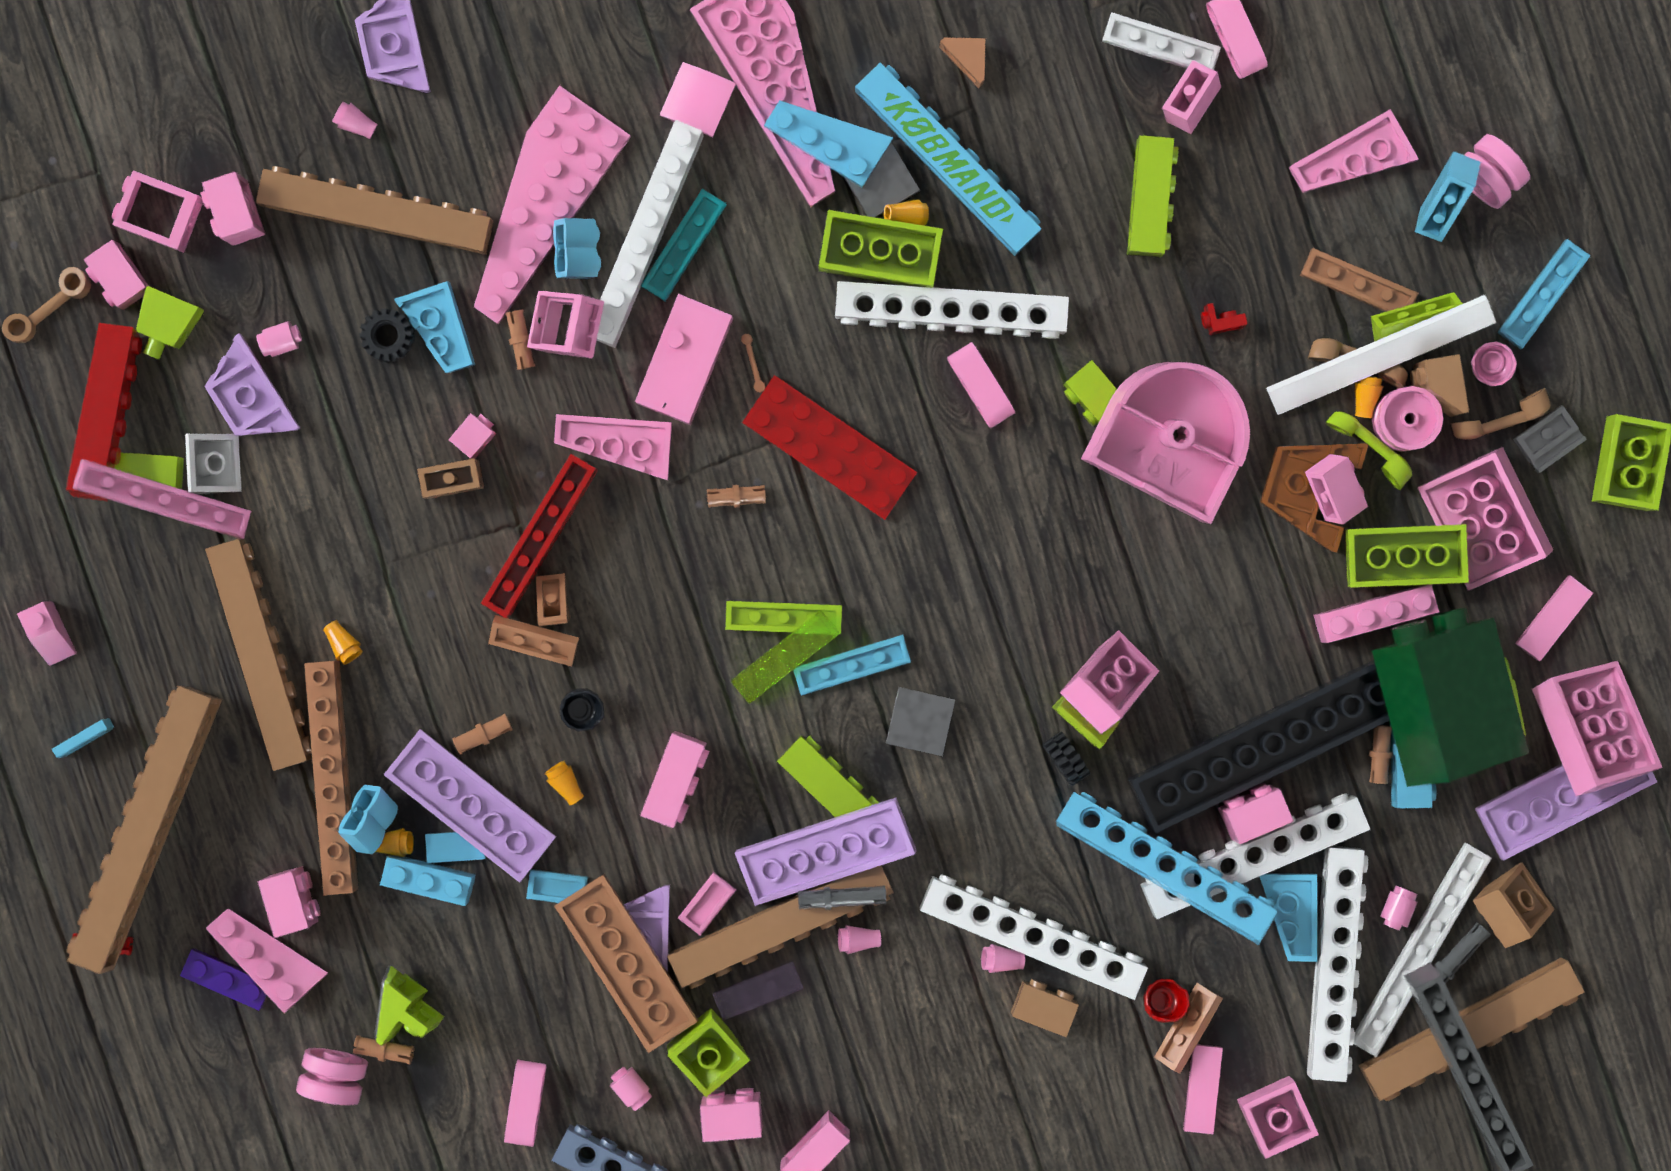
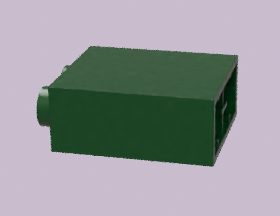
[1372,608,1529,787]

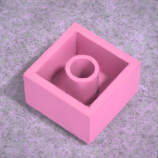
[201,172,266,246]
[1218,783,1294,844]
[258,866,320,938]
[1237,1076,1319,1159]
[700,1088,763,1142]

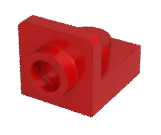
[1201,303,1247,335]

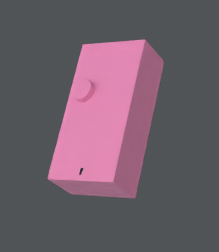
[635,294,733,425]

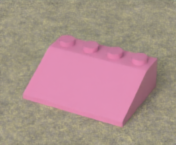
[1418,447,1553,591]
[1532,661,1663,796]

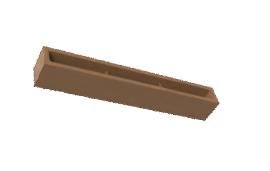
[256,166,493,255]
[205,539,312,771]
[667,865,893,989]
[1358,958,1584,1101]

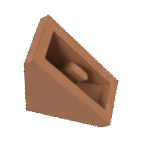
[939,37,985,89]

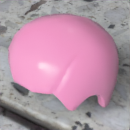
[1471,342,1517,386]

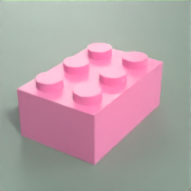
[1060,630,1159,734]
[640,731,710,828]

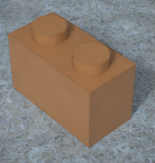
[417,458,484,499]
[1010,979,1079,1037]

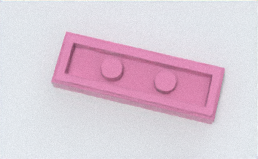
[1515,575,1593,661]
[1184,1044,1223,1134]

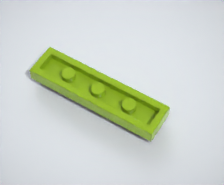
[725,601,842,634]

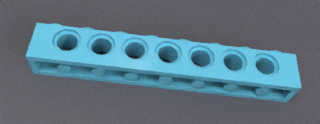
[1056,792,1278,945]

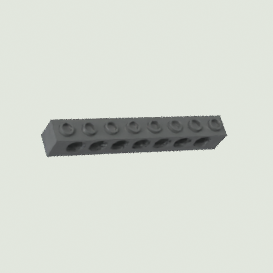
[1404,962,1533,1171]

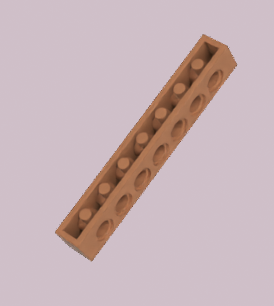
[304,660,358,895]

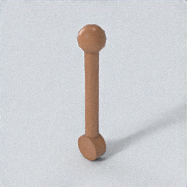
[741,334,765,392]

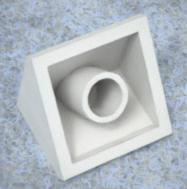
[185,434,241,494]

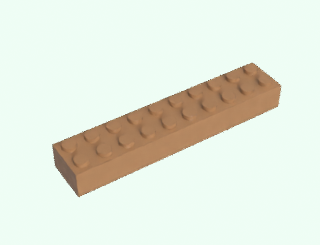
[67,686,222,974]

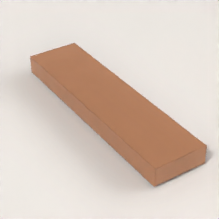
[1300,248,1419,312]

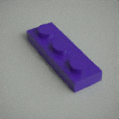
[180,948,267,1011]

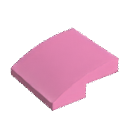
[660,62,736,138]

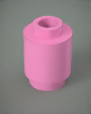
[256,321,302,357]
[1380,886,1418,931]
[610,1067,652,1111]

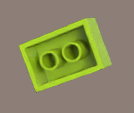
[1592,414,1671,511]

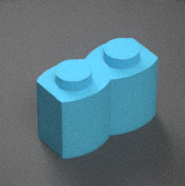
[553,218,601,279]
[339,785,398,854]

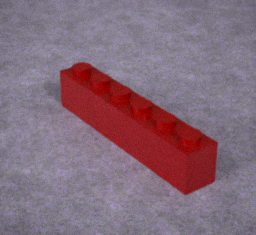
[66,323,142,501]
[481,454,598,618]

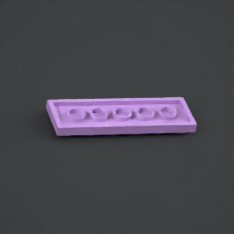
[384,729,556,883]
[1475,764,1657,861]
[735,798,917,906]

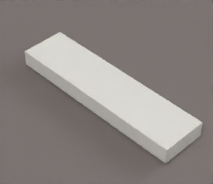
[1102,12,1221,70]

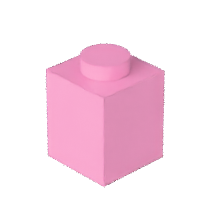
[449,413,496,459]

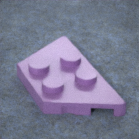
[355,0,431,93]
[204,333,300,436]
[624,885,670,972]

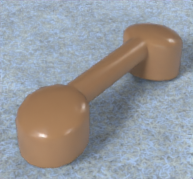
[2,267,91,343]
[1307,338,1408,388]
[1450,388,1551,440]

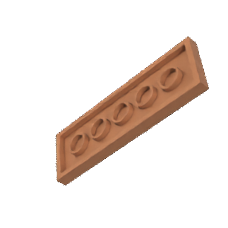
[555,874,698,1053]

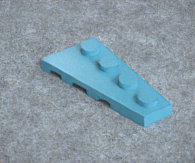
[764,100,893,188]

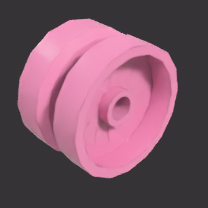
[1464,134,1530,209]
[1372,386,1443,452]
[296,1048,368,1105]

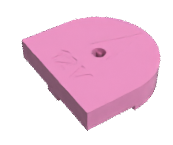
[1081,362,1250,524]

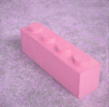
[1314,584,1439,643]

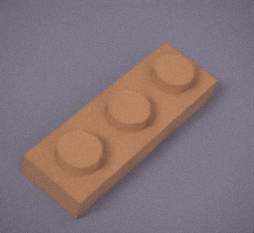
[489,615,579,667]
[1154,983,1223,1073]

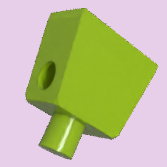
[136,286,204,359]

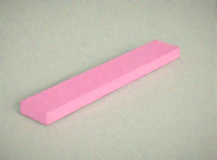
[73,459,251,539]

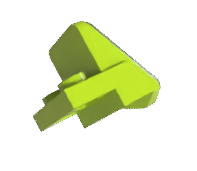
[374,966,444,1046]

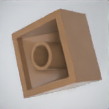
[1410,354,1469,417]
[1473,862,1555,948]

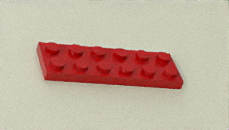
[742,375,917,520]

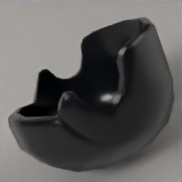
[559,688,604,732]

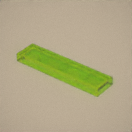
[731,610,839,704]

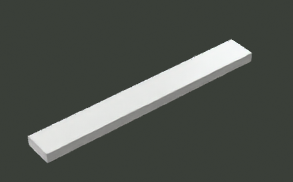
[1266,295,1496,415]
[1354,843,1491,1057]

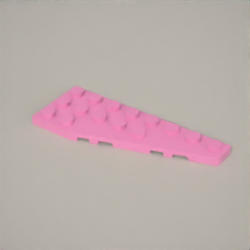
[690,0,835,208]
[474,86,631,325]

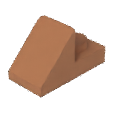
[536,573,570,626]

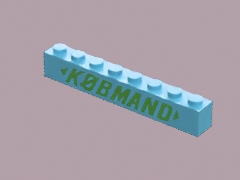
[855,62,1041,256]

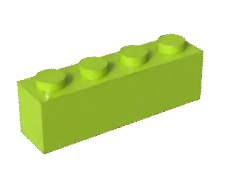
[1127,135,1178,257]
[777,735,880,817]

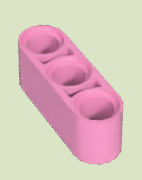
[1206,0,1268,79]
[947,342,1015,428]
[504,1060,546,1147]

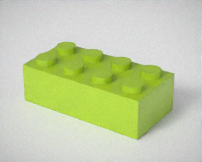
[819,210,943,288]
[1345,524,1469,588]

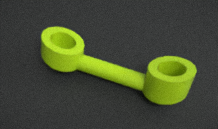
[1325,411,1412,490]

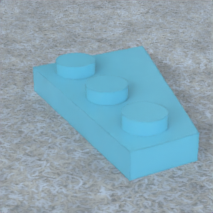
[394,281,475,373]
[1259,873,1317,962]

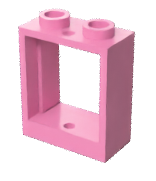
[112,171,203,253]
[527,291,604,359]
[780,1110,850,1171]

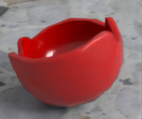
[1143,979,1190,1023]

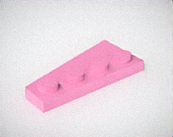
[1289,109,1419,192]
[554,414,672,480]
[206,909,328,1014]

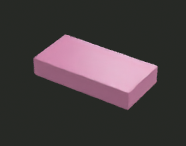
[678,872,736,936]

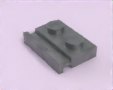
[1513,405,1587,473]

